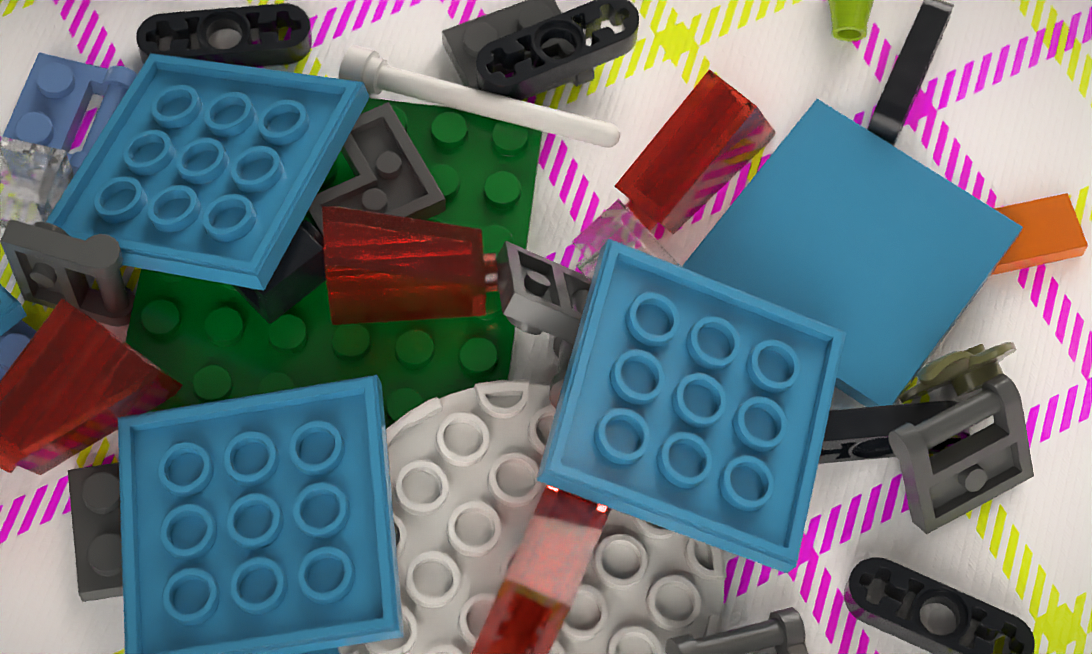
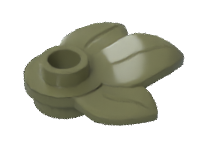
[899,342,1017,403]

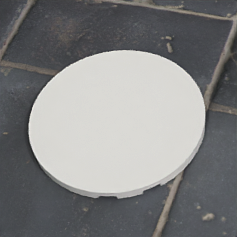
[337,379,727,654]

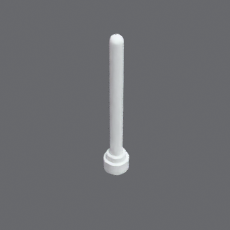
[338,45,620,148]

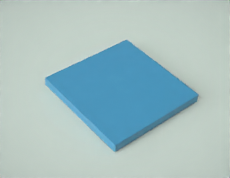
[46,53,370,290]
[682,99,1023,407]
[536,238,846,573]
[118,375,404,654]

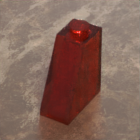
[614,69,776,235]
[322,206,498,325]
[0,298,183,475]
[471,485,612,654]

